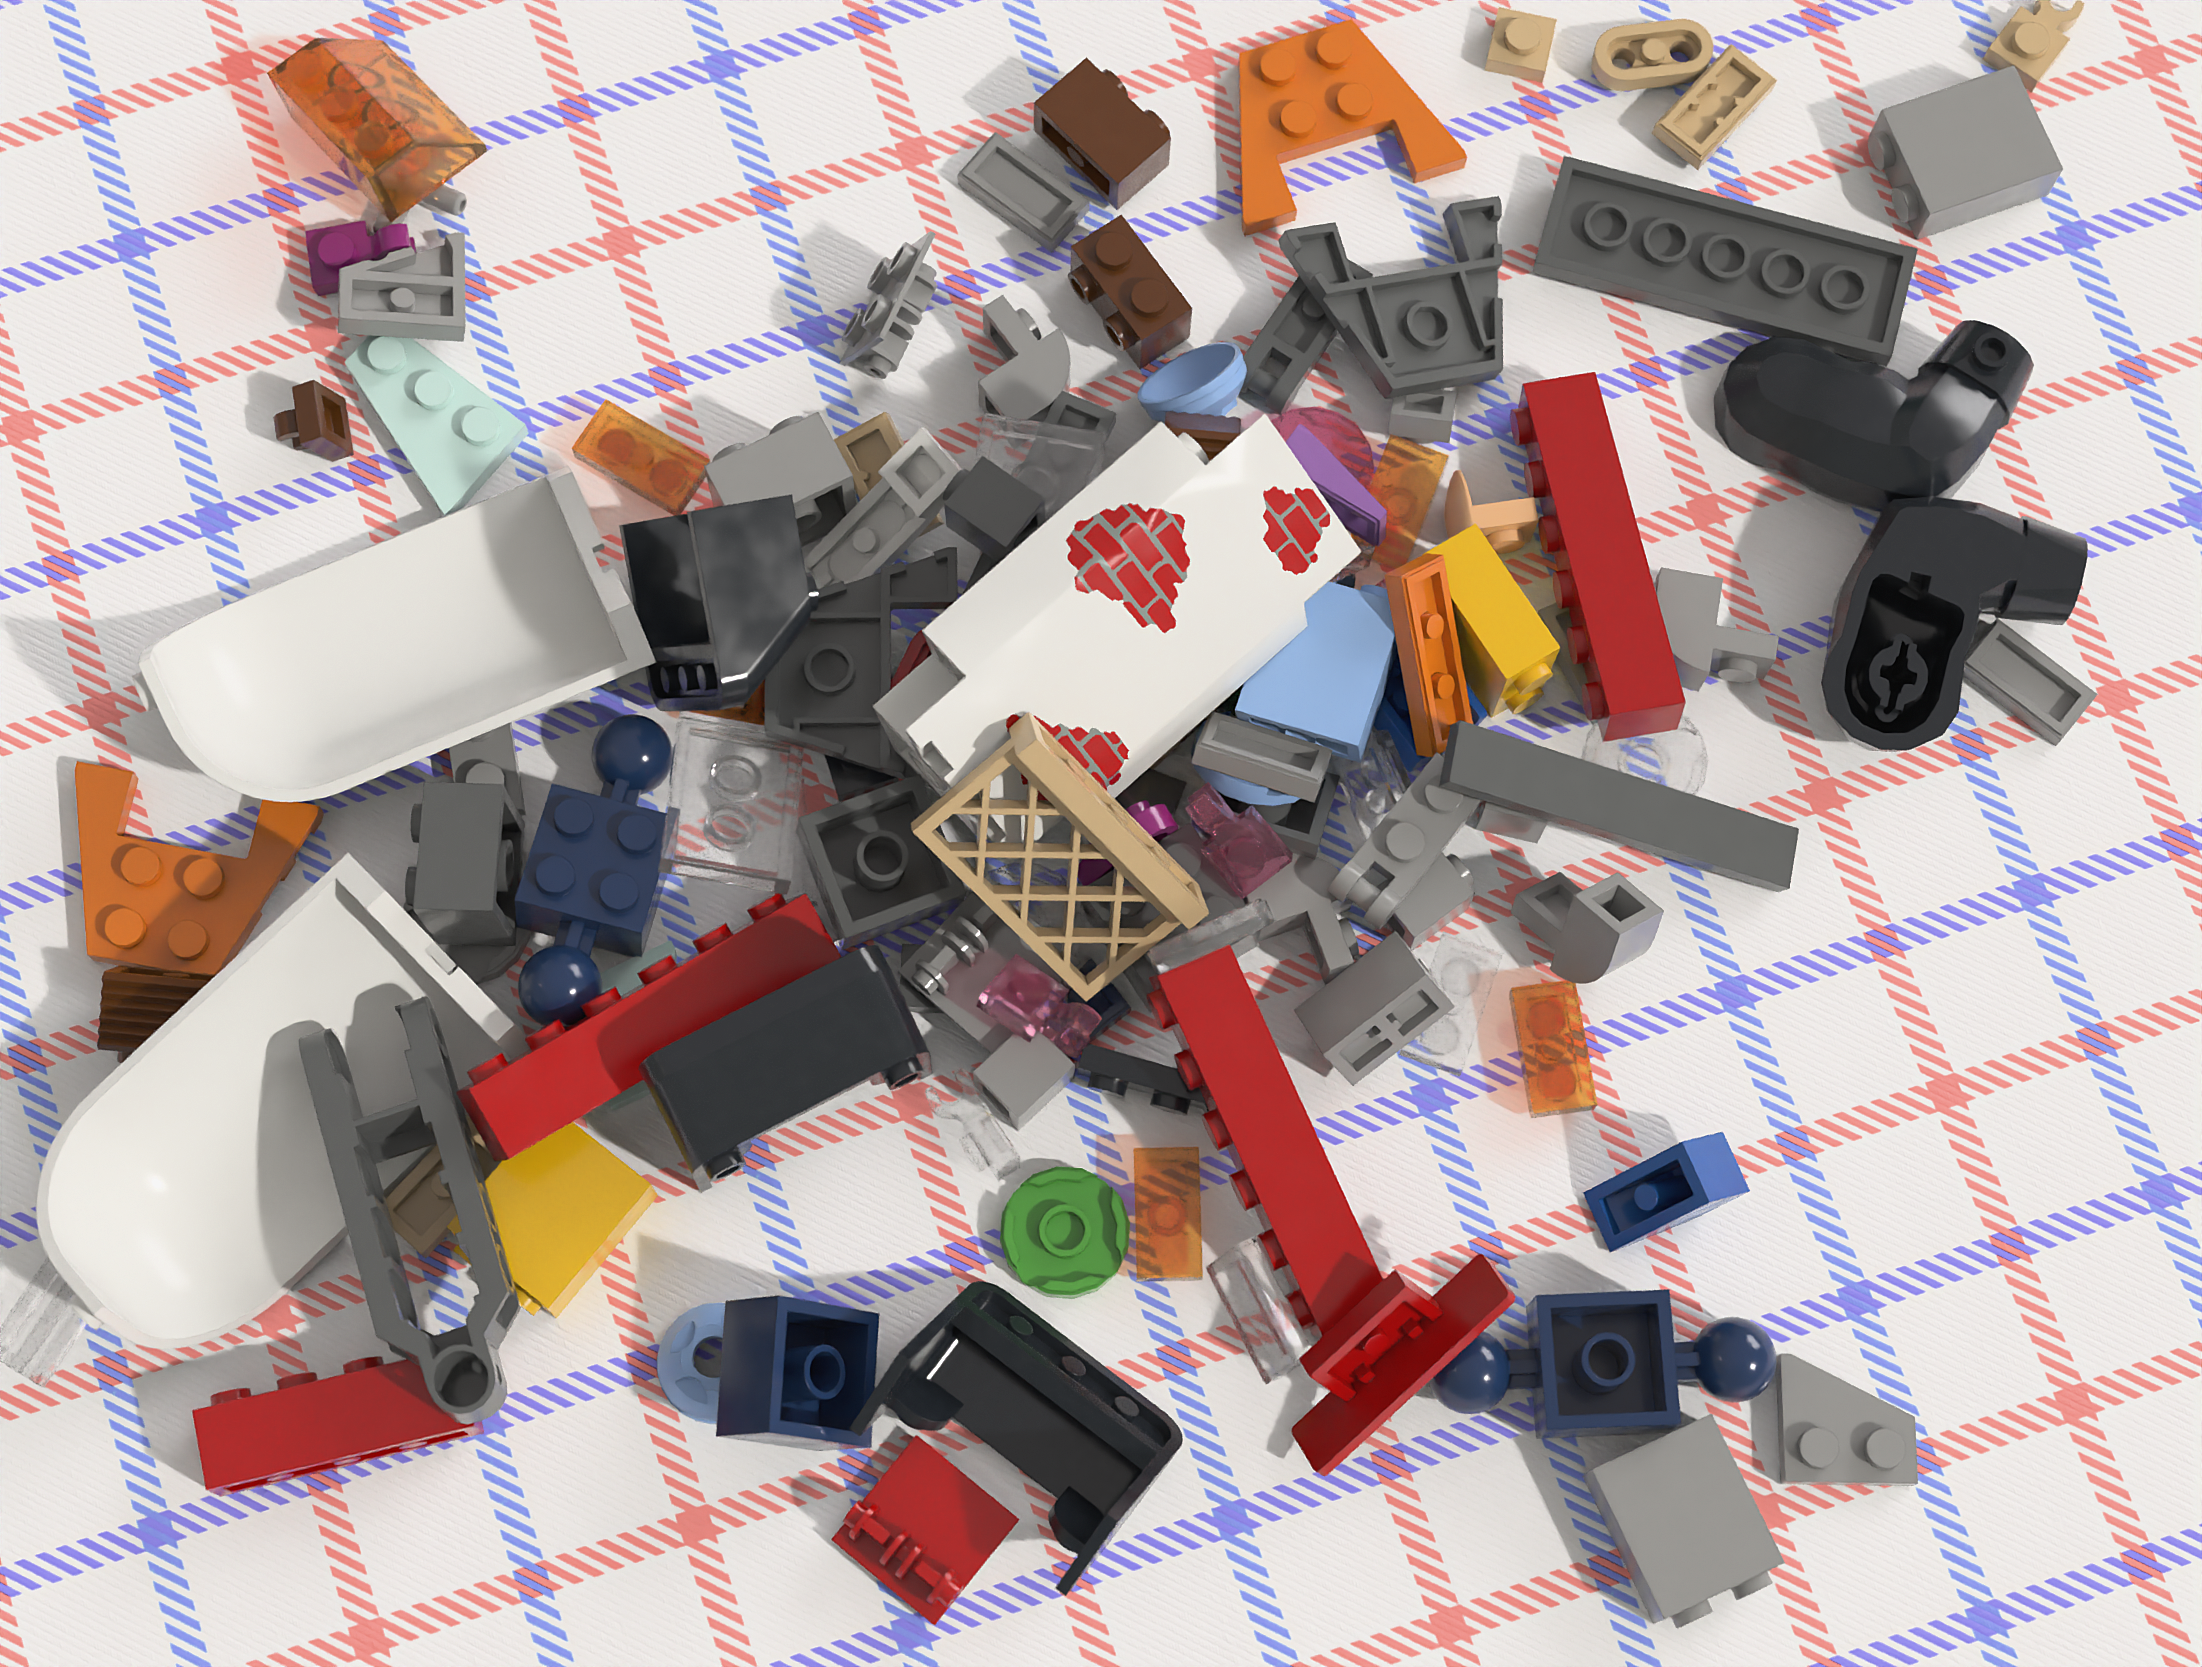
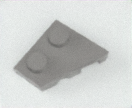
[338,232,466,342]
[1776,1353,1918,1486]

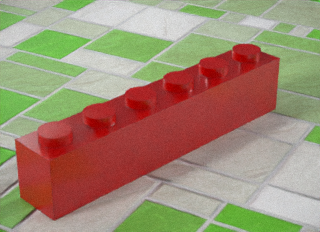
[1510,372,1686,742]
[455,891,841,1161]
[1146,943,1383,1339]

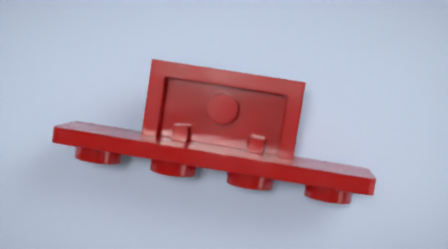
[1291,1254,1516,1476]

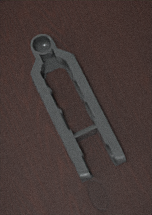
[299,996,521,1424]

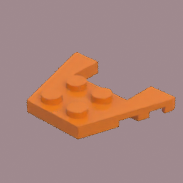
[1238,19,1467,236]
[75,761,324,974]

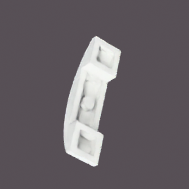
[804,427,961,589]

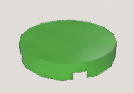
[1000,1166,1130,1299]

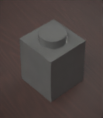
[943,456,1045,563]

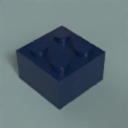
[716,1295,880,1451]

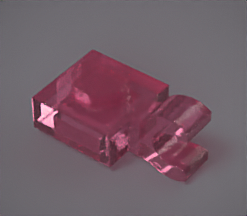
[1185,782,1293,900]
[976,954,1102,1058]

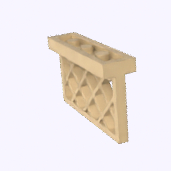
[911,712,1209,1002]

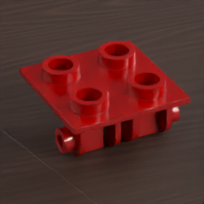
[831,1434,1020,1626]

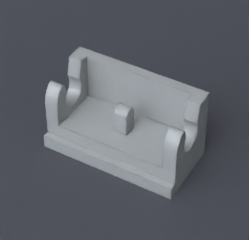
[1294,931,1455,1086]

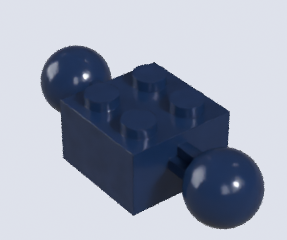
[515,714,677,1028]
[1428,1289,1777,1439]

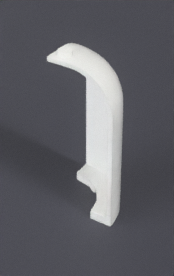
[132,466,656,802]
[36,853,529,1349]

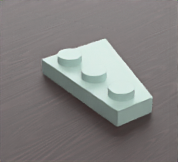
[344,335,529,516]

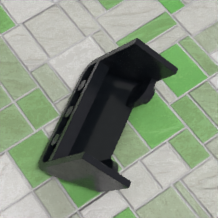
[619,494,819,711]
[638,945,933,1193]
[850,1281,1183,1597]

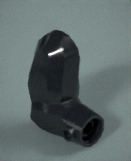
[1713,320,2034,513]
[1821,497,2088,752]

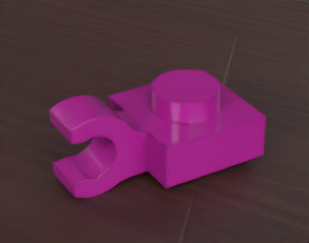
[305,220,417,296]

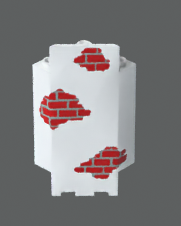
[873,413,1361,863]

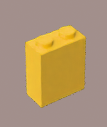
[1422,523,1561,718]
[447,1122,658,1318]

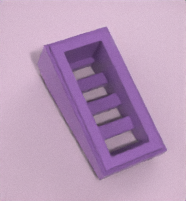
[1285,424,1387,547]

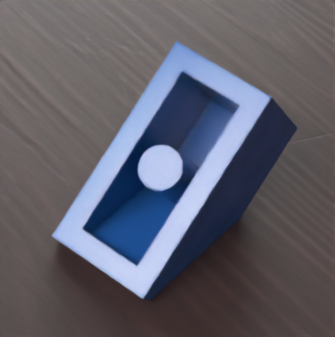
[1583,1131,1750,1252]

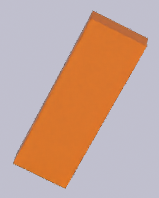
[1384,553,1473,757]

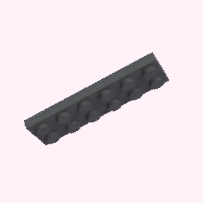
[1532,155,1918,367]

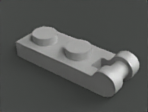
[1327,752,1483,930]

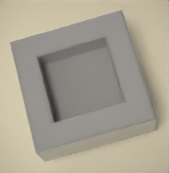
[1388,389,1457,444]

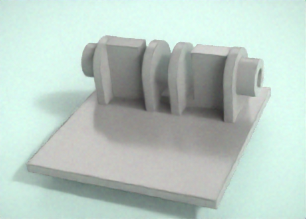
[840,231,937,379]
[898,880,1081,1054]

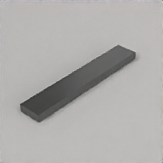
[1439,720,1799,892]

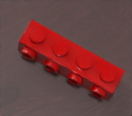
[192,1356,484,1497]

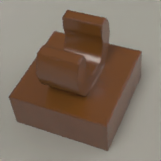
[273,380,354,462]

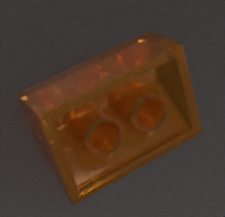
[267,37,488,223]

